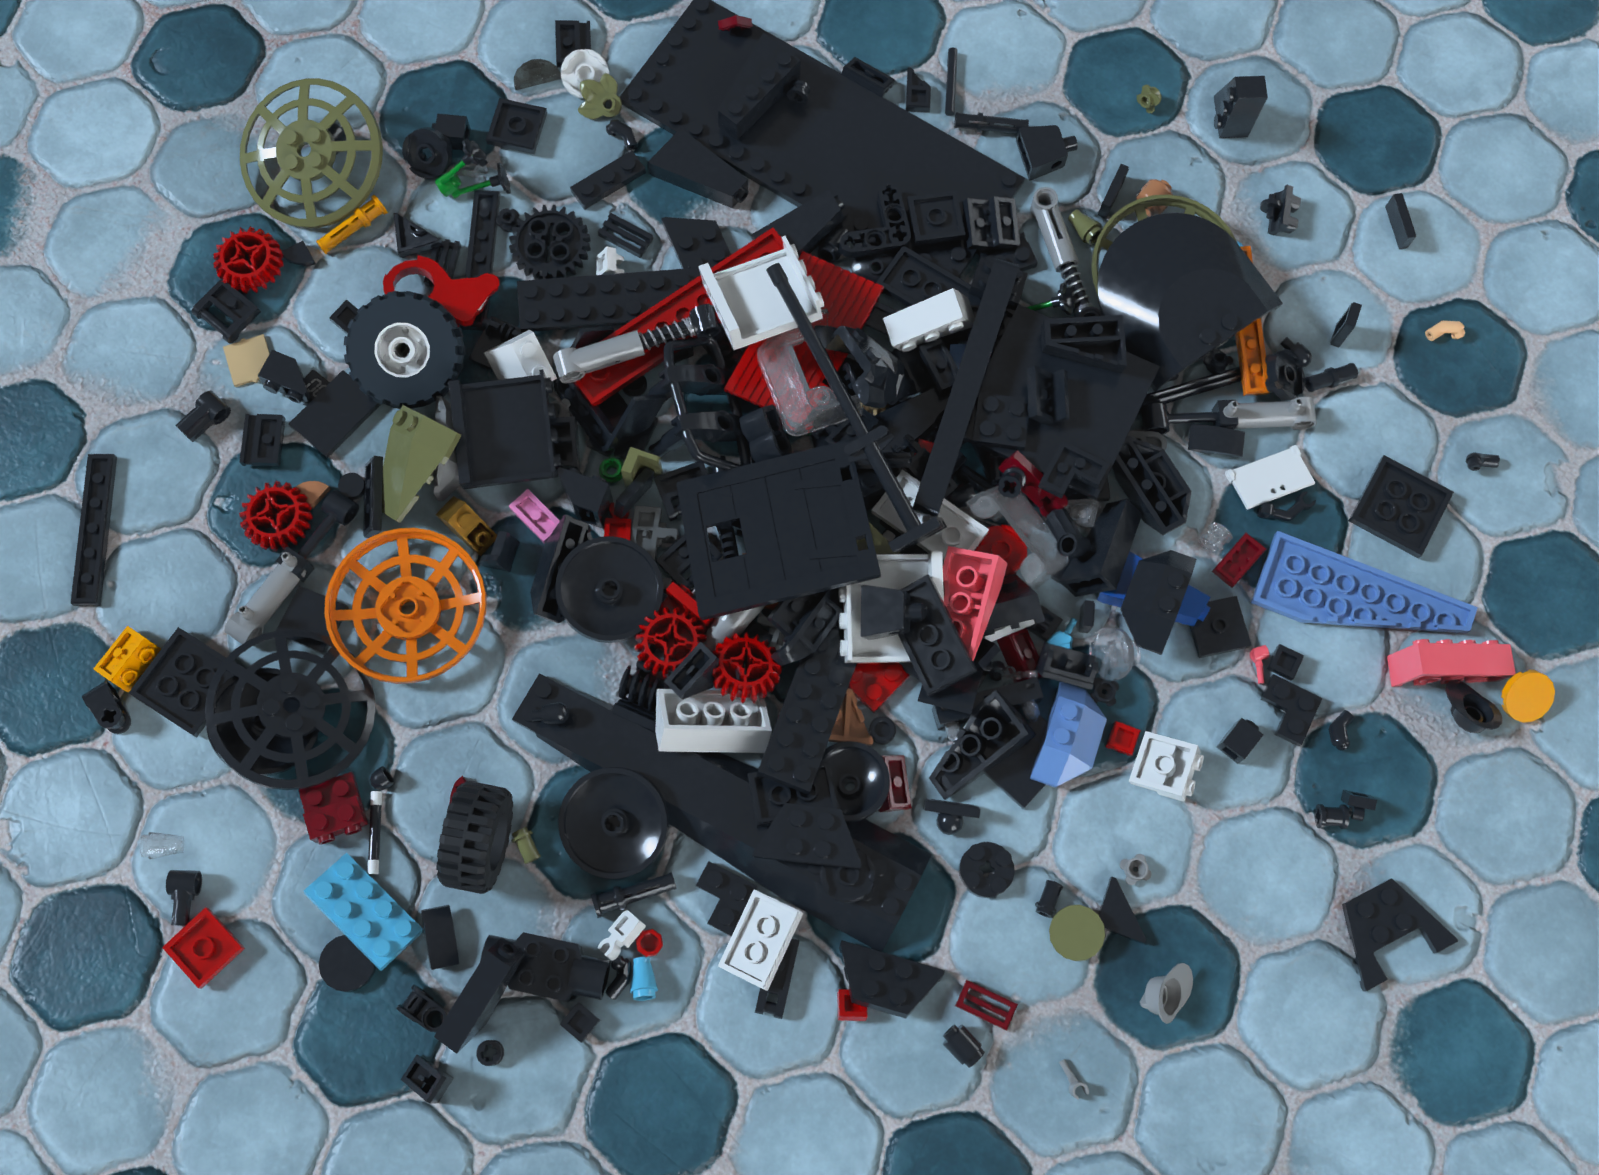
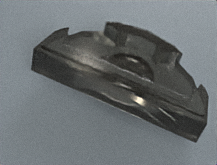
[514,59,561,91]

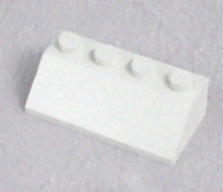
[655,689,772,753]

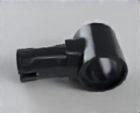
[166,870,202,926]

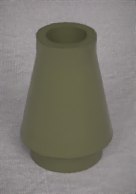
[1068,209,1102,245]

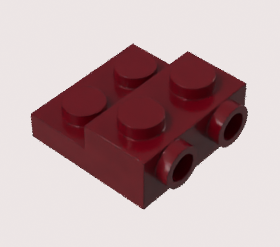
[298,772,369,845]

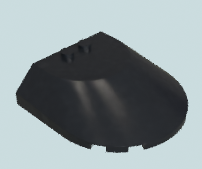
[1097,213,1283,392]

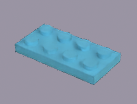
[304,853,423,971]

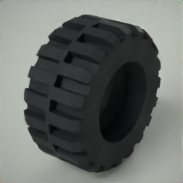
[436,781,513,894]

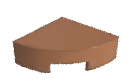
[296,481,331,508]

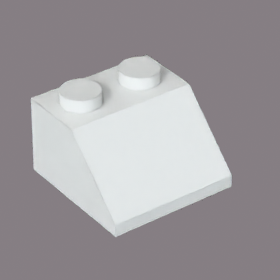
[484,330,557,381]

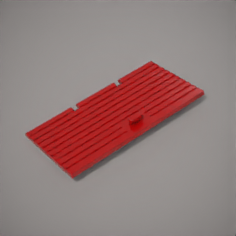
[724,251,884,428]

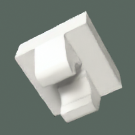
[596,246,624,275]

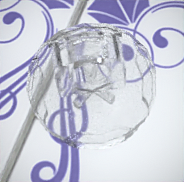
[1089,628,1141,680]

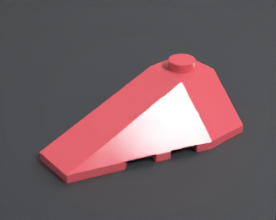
[943,546,1008,661]

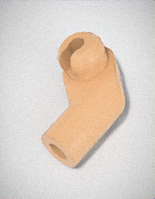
[1425,320,1466,341]

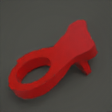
[383,255,500,328]

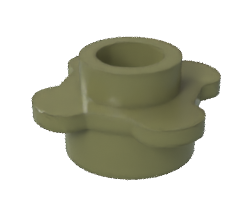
[1136,84,1162,113]

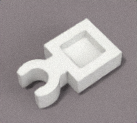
[598,909,646,961]

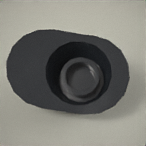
[1445,680,1502,733]

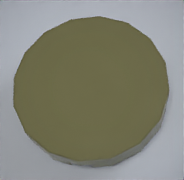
[1049,904,1106,961]

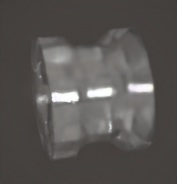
[1199,522,1233,555]

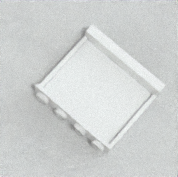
[698,236,824,350]
[838,551,944,663]

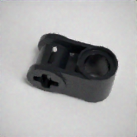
[82,680,131,734]
[396,984,449,1033]

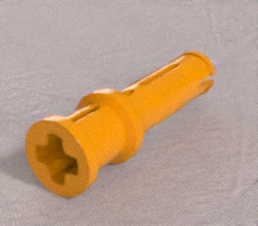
[316,194,388,254]

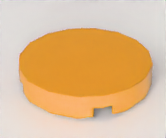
[1501,669,1555,722]

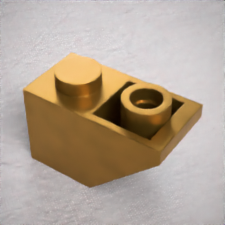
[435,496,497,556]

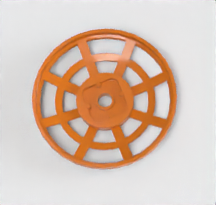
[324,528,487,684]

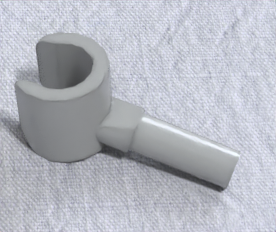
[1059,1059,1089,1100]

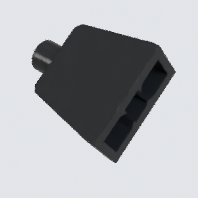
[1016,125,1078,181]
[861,585,925,640]

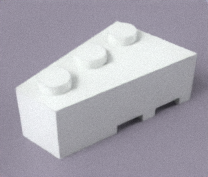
[883,288,975,352]

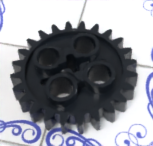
[509,204,591,280]

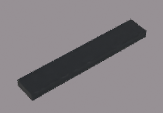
[460,190,500,331]
[70,454,117,606]

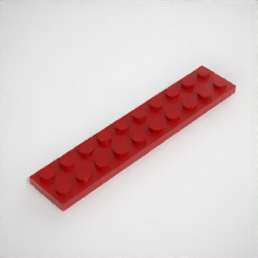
[574,228,799,406]

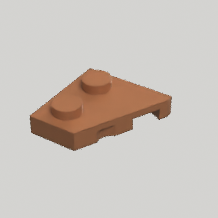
[828,689,873,746]

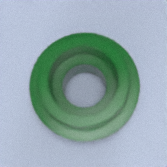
[599,458,623,483]

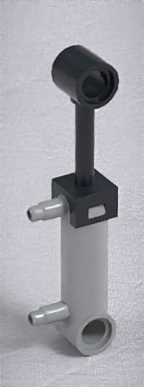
[1141,397,1317,435]
[224,490,359,644]

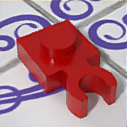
[604,502,632,541]

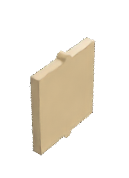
[223,334,270,387]

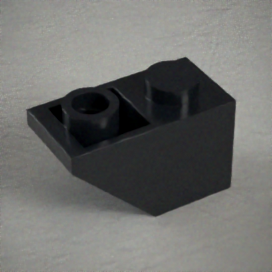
[258,350,312,404]

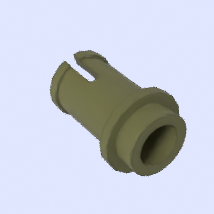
[511,827,541,864]

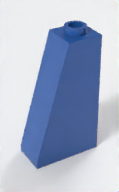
[1097,551,1211,626]

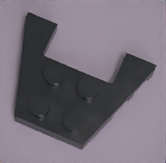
[1342,878,1458,992]

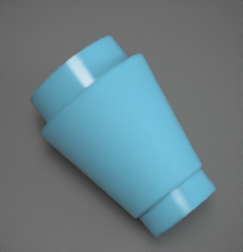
[630,957,658,1001]

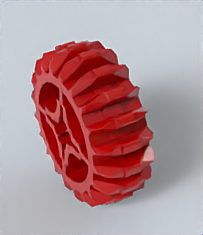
[213,226,284,294]
[239,481,313,552]
[635,607,707,679]
[712,633,782,703]

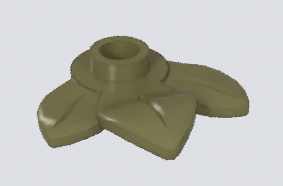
[578,73,622,120]

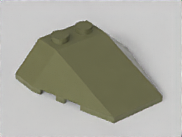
[382,405,461,523]

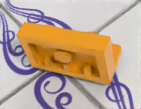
[93,626,161,692]

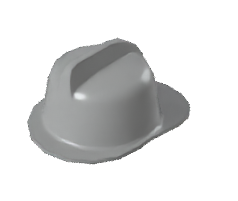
[1140,963,1193,1024]

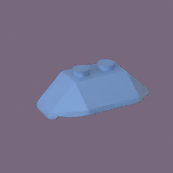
[1030,681,1107,788]

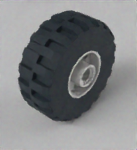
[344,291,466,409]

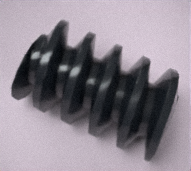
[618,665,670,712]

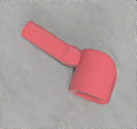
[1250,645,1270,684]

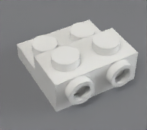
[1129,731,1204,802]

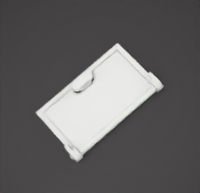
[1225,445,1315,510]

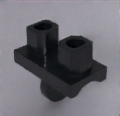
[1260,184,1301,236]

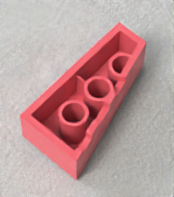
[1387,639,1516,687]

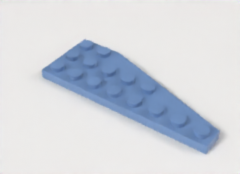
[1251,531,1478,634]

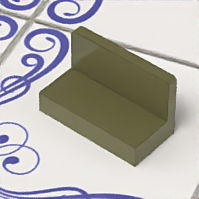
[621,447,663,488]

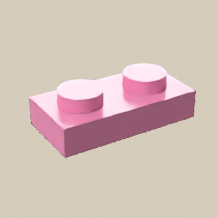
[509,489,560,544]

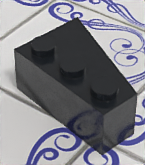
[1214,76,1268,138]
[983,575,1045,637]

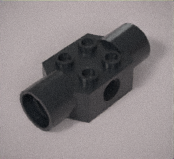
[480,932,611,1002]

